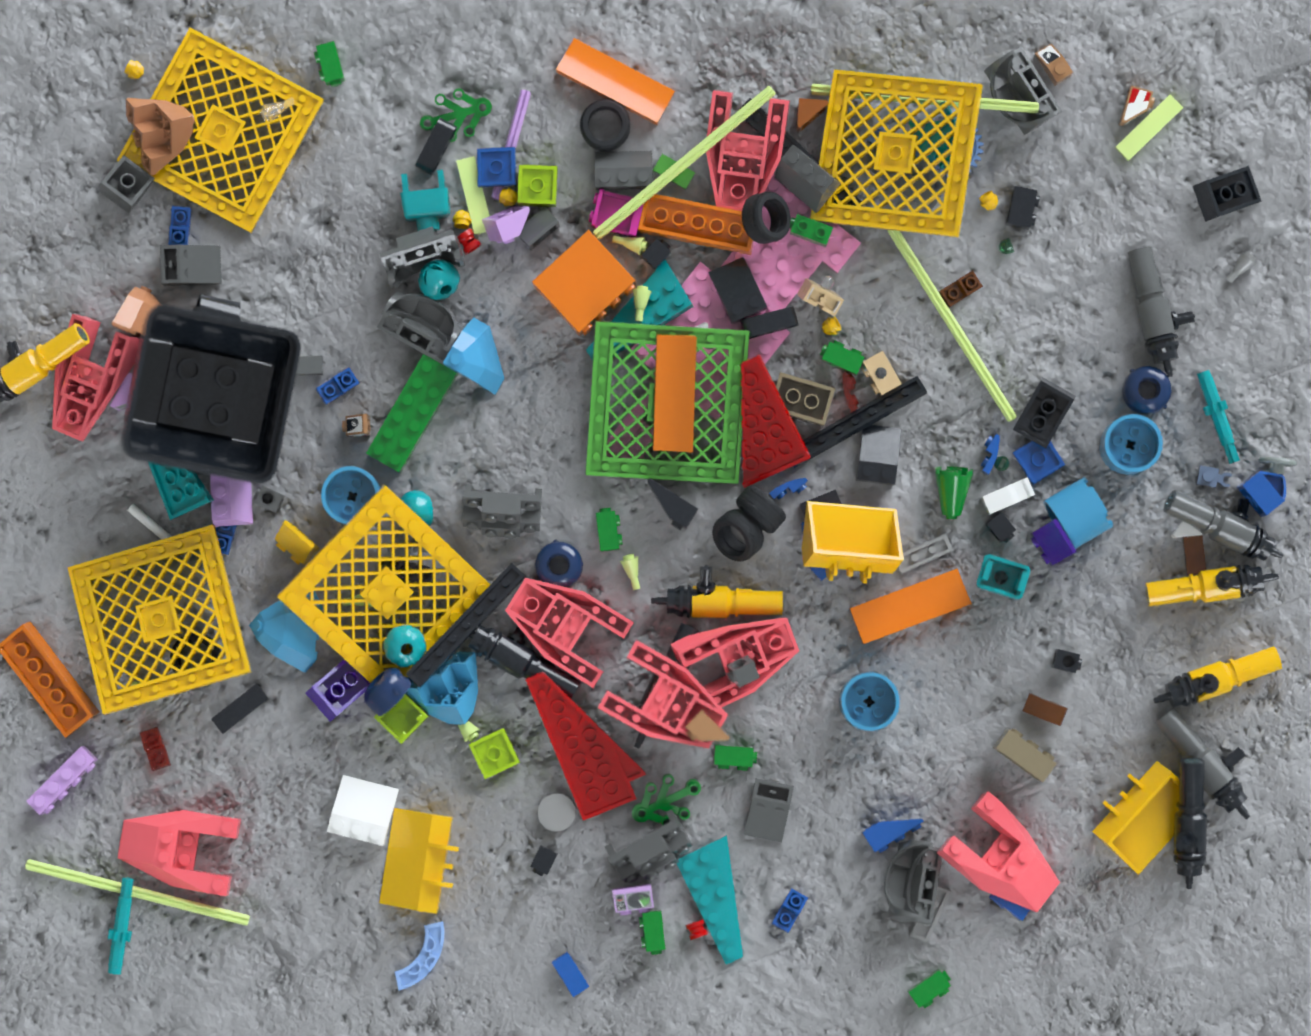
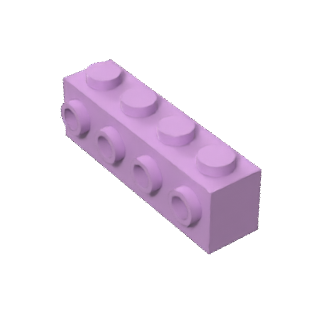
[26,746,98,815]

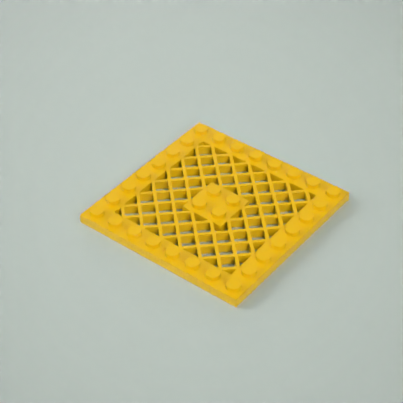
[117,28,324,234]
[810,69,983,238]
[277,484,491,683]
[67,524,251,715]

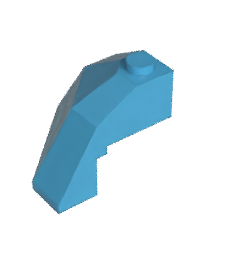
[443,317,505,395]
[249,591,323,672]
[406,652,478,725]

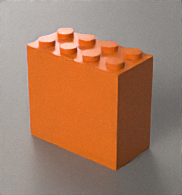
[532,230,636,336]

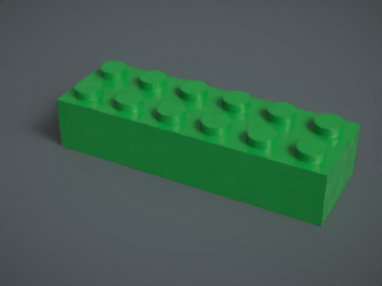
[366,354,458,474]

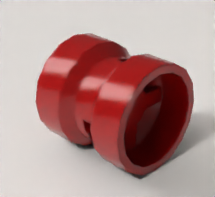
[457,228,482,255]

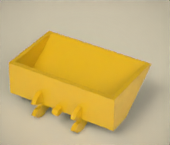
[802,501,904,584]
[1092,761,1179,875]
[379,808,459,914]

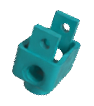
[908,101,957,169]
[400,170,450,231]
[976,554,1031,600]

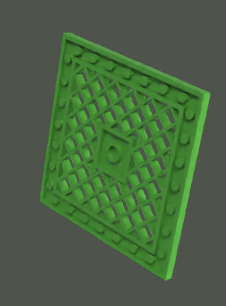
[585,321,749,484]

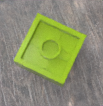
[517,165,558,207]
[374,694,429,744]
[468,728,521,779]

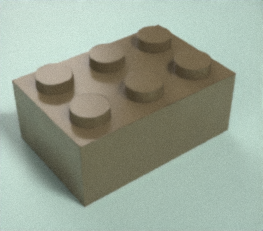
[776,372,835,427]
[993,728,1057,782]

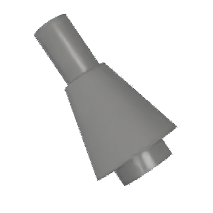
[1226,251,1256,283]

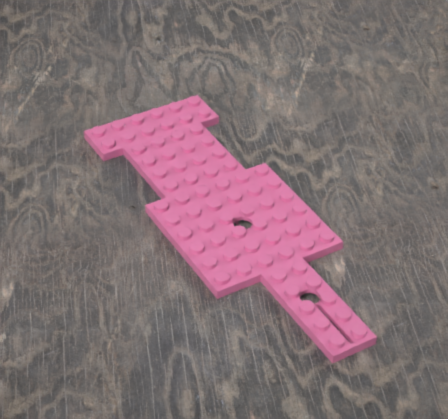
[606,174,861,458]

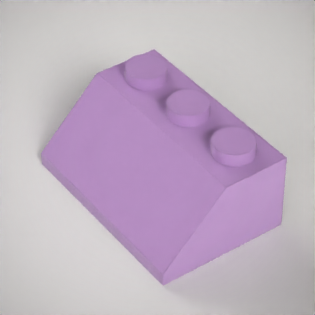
[210,474,253,527]

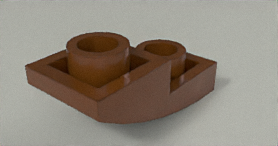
[939,271,983,308]
[1023,693,1068,726]

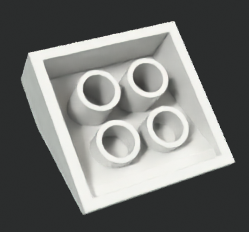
[327,775,399,846]

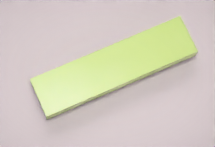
[1115,94,1183,161]
[456,156,489,235]

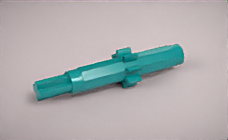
[1197,370,1240,464]
[107,877,134,975]

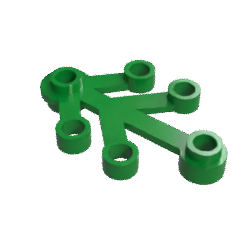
[420,88,492,142]
[632,774,701,826]

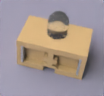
[797,276,844,316]
[861,351,902,396]

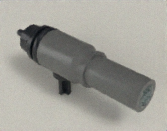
[1128,247,1195,377]
[1163,490,1284,561]
[1155,708,1250,820]

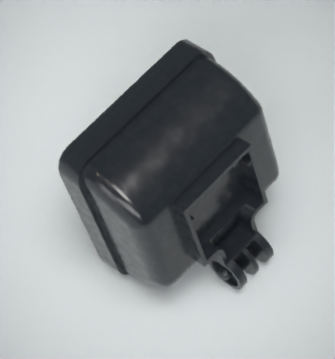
[121,294,301,484]

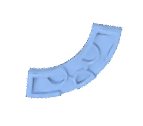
[395,921,444,990]

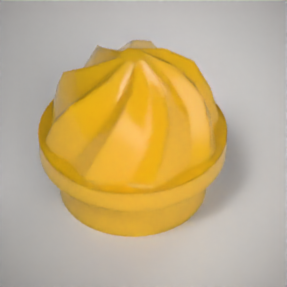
[124,60,144,79]
[499,188,518,207]
[979,191,998,210]
[452,210,472,229]
[822,316,842,335]

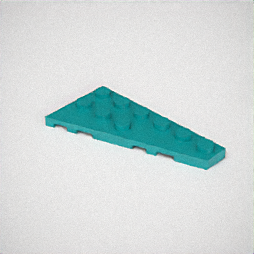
[586,259,694,361]

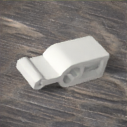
[981,477,1035,515]

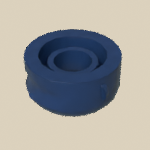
[1122,366,1172,415]
[535,539,583,588]
[364,668,412,716]

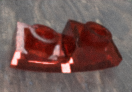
[842,371,859,413]
[140,726,171,771]

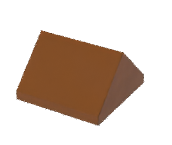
[796,98,829,134]

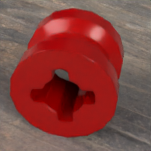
[685,919,708,940]

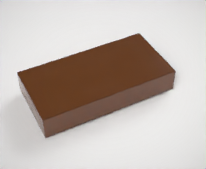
[1182,535,1206,575]

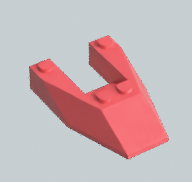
[706,90,790,211]
[52,314,140,441]
[505,578,634,688]
[671,617,799,707]
[597,640,728,749]
[937,791,1060,912]
[118,810,241,896]

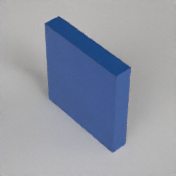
[477,147,517,188]
[1012,441,1065,485]

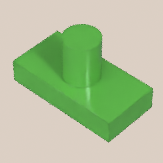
[653,154,695,190]

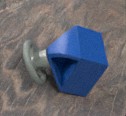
[1237,457,1297,517]

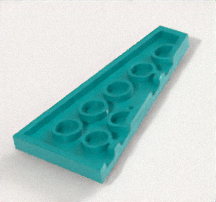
[148,462,214,520]
[676,835,743,965]

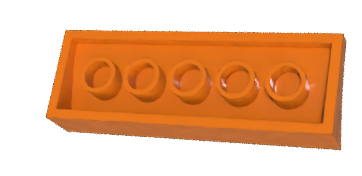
[556,38,675,125]
[638,194,754,255]
[653,335,697,453]
[849,568,972,644]
[0,621,100,738]

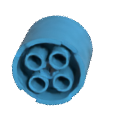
[1099,414,1163,475]
[321,466,381,525]
[1043,477,1113,549]
[839,672,900,731]

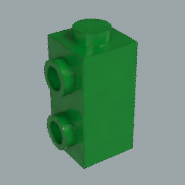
[314,41,345,87]
[789,214,833,247]
[820,340,865,376]
[596,508,623,552]
[714,745,757,771]
[639,910,666,955]
[907,969,951,1008]

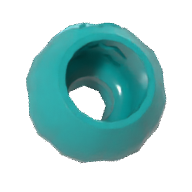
[418,259,460,300]
[401,490,433,527]
[383,625,426,667]

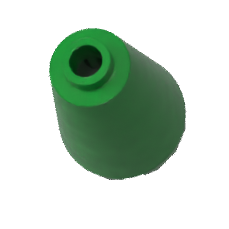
[935,466,973,519]

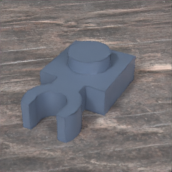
[1196,465,1232,488]

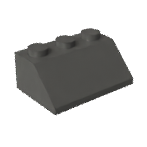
[774,145,841,213]
[595,151,653,190]

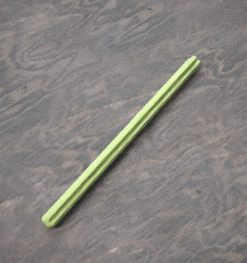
[811,84,1039,113]
[593,86,775,240]
[887,230,1017,422]
[25,859,250,926]

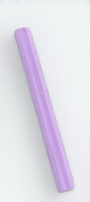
[491,90,531,200]

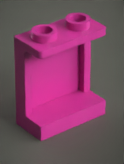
[589,189,644,237]

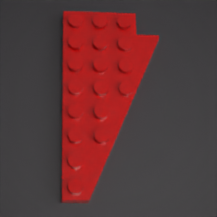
[526,672,646,821]

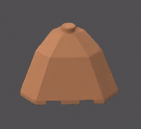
[126,98,195,175]
[111,286,161,338]

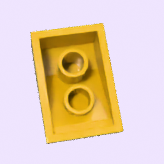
[274,520,320,565]

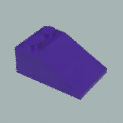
[1030,519,1077,566]
[305,659,370,722]

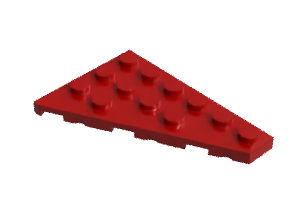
[741,354,811,488]

